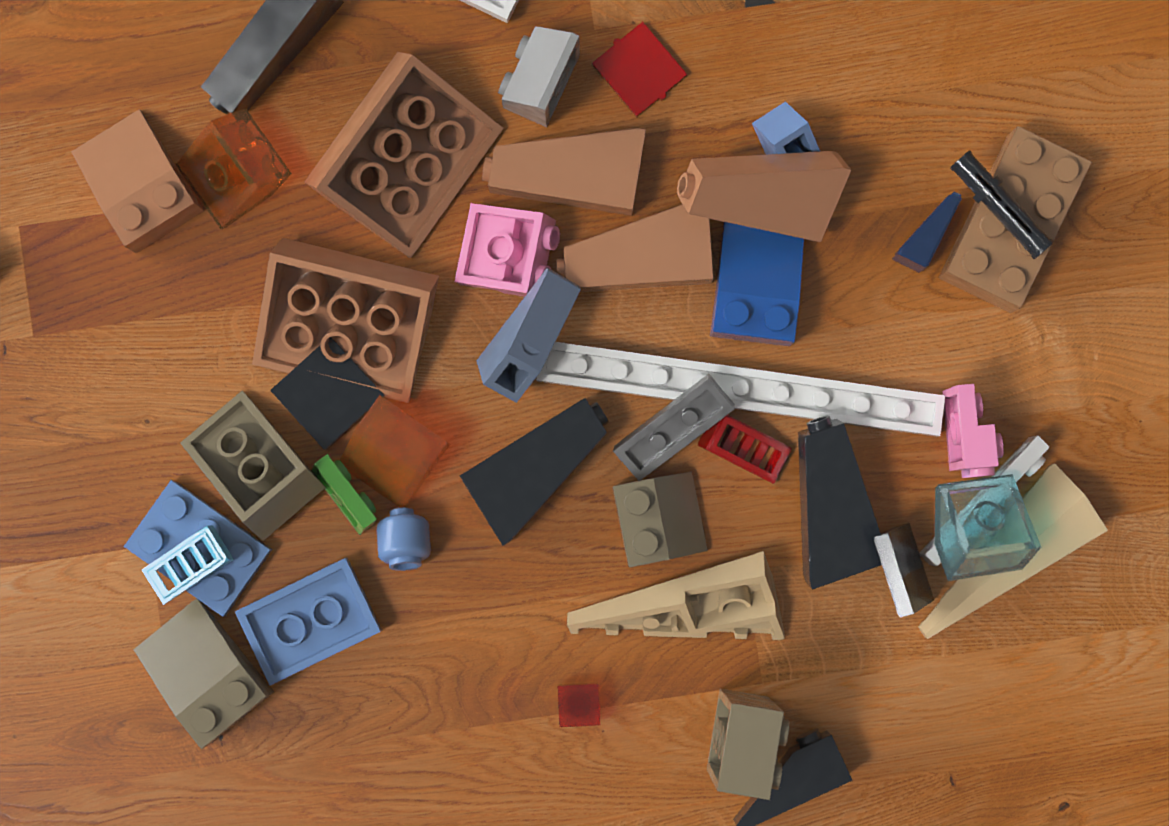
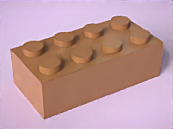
[938,126,1092,313]

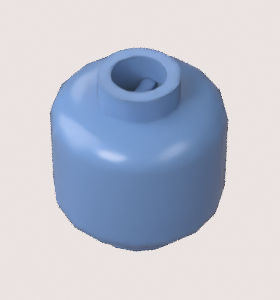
[376,508,431,571]

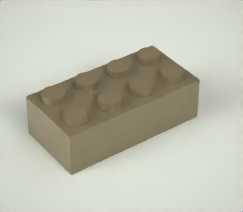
[707,688,789,800]

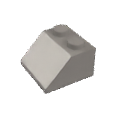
[498,26,580,128]

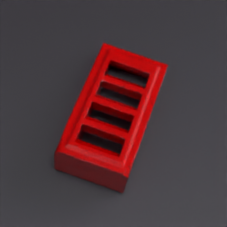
[698,415,792,484]

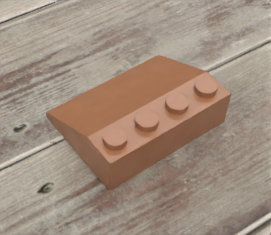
[304,52,503,258]
[252,238,439,403]

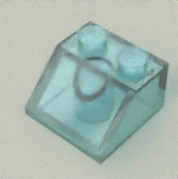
[934,474,1042,581]

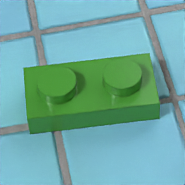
[311,454,377,535]

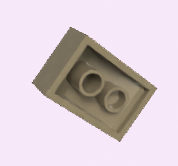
[180,390,326,541]
[133,598,274,749]

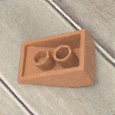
[71,109,204,253]

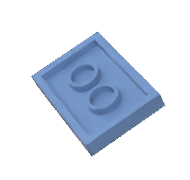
[124,480,273,617]
[235,558,382,686]

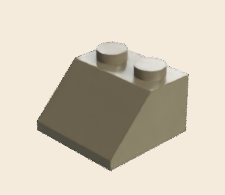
[612,471,708,568]

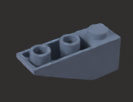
[476,267,581,403]

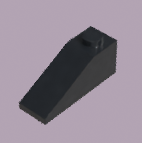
[733,728,853,826]

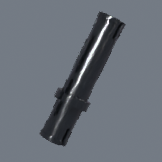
[950,150,1054,259]

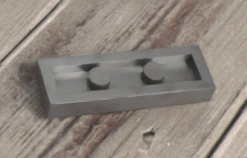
[613,374,735,481]

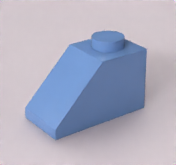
[752,101,820,155]

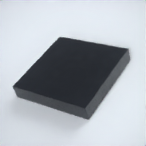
[270,337,385,450]
[874,523,934,618]

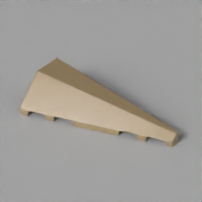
[918,463,1108,639]
[567,551,785,640]

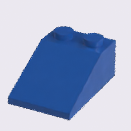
[710,222,804,347]

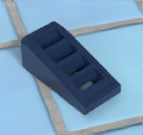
[892,192,962,273]

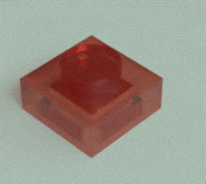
[557,683,601,727]

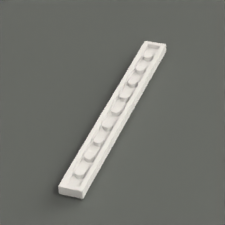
[536,342,945,437]

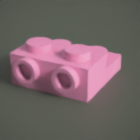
[454,203,560,297]
[942,384,1003,478]

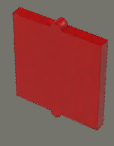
[592,21,687,118]

